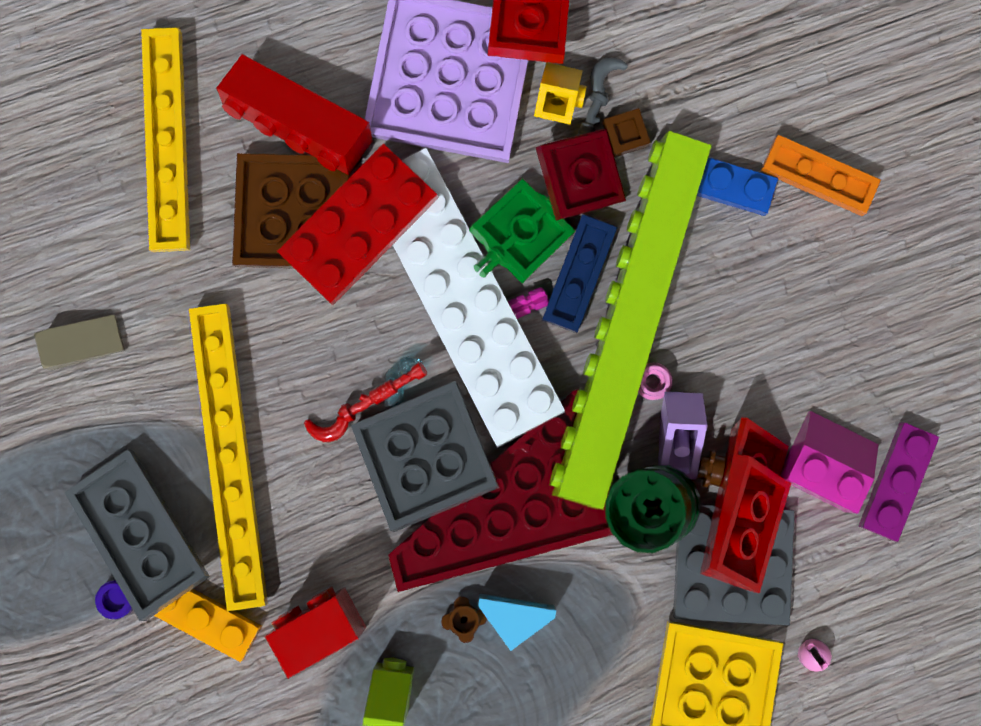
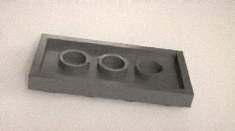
[64,449,210,621]

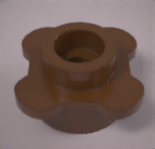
[697,450,726,488]
[441,596,487,643]

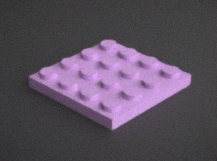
[365,0,528,163]

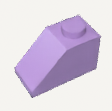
[658,392,707,479]

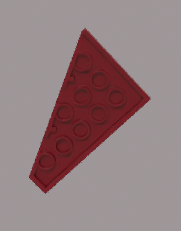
[388,389,613,592]

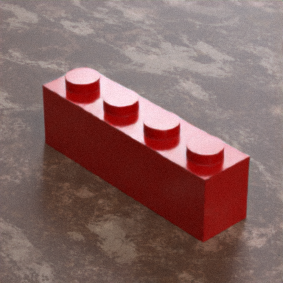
[216,54,373,175]

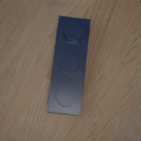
[542,214,617,334]

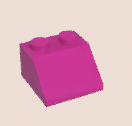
[780,411,879,514]

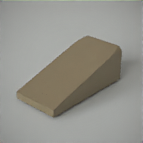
[34,315,125,370]

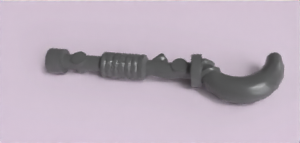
[577,57,628,136]

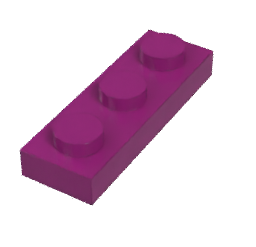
[858,422,939,542]

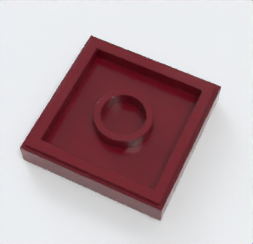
[536,129,626,221]

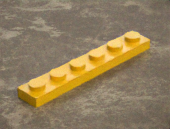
[141,27,190,252]

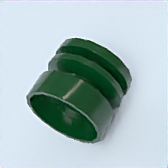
[605,465,701,553]

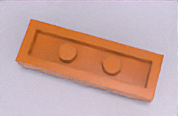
[760,135,881,216]

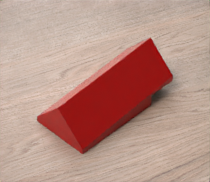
[700,417,791,594]

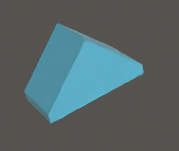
[478,594,556,651]

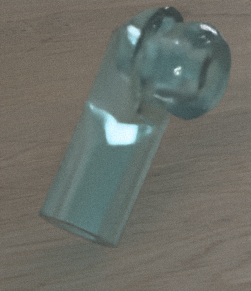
[385,356,424,407]

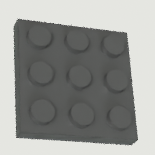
[351,381,500,532]
[673,504,795,626]

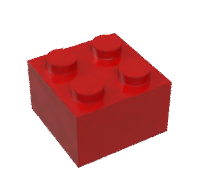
[265,586,366,679]

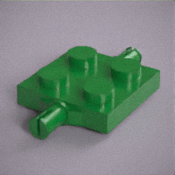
[469,178,575,284]

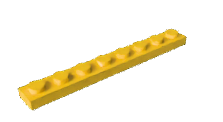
[189,304,268,611]

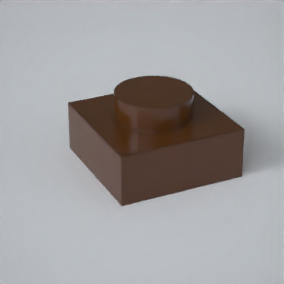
[602,108,651,158]

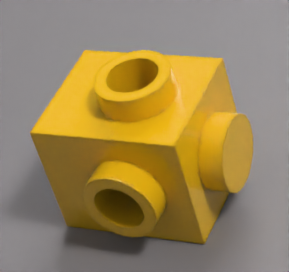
[534,62,587,125]

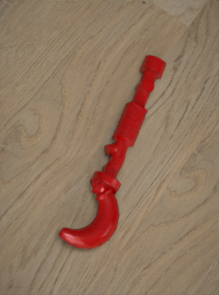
[304,362,427,442]

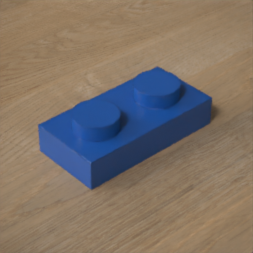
[697,157,778,216]

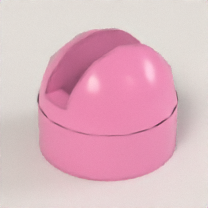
[798,639,832,672]

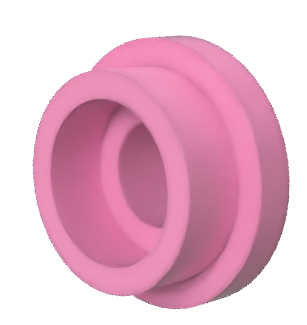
[638,362,672,400]

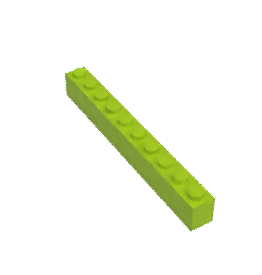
[550,131,712,509]

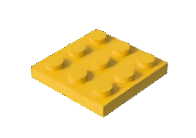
[650,621,783,726]

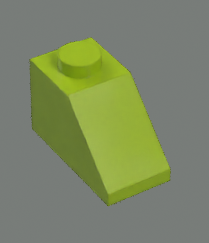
[363,658,414,726]

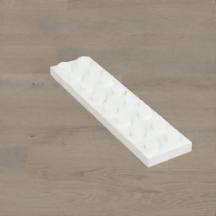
[393,148,565,447]

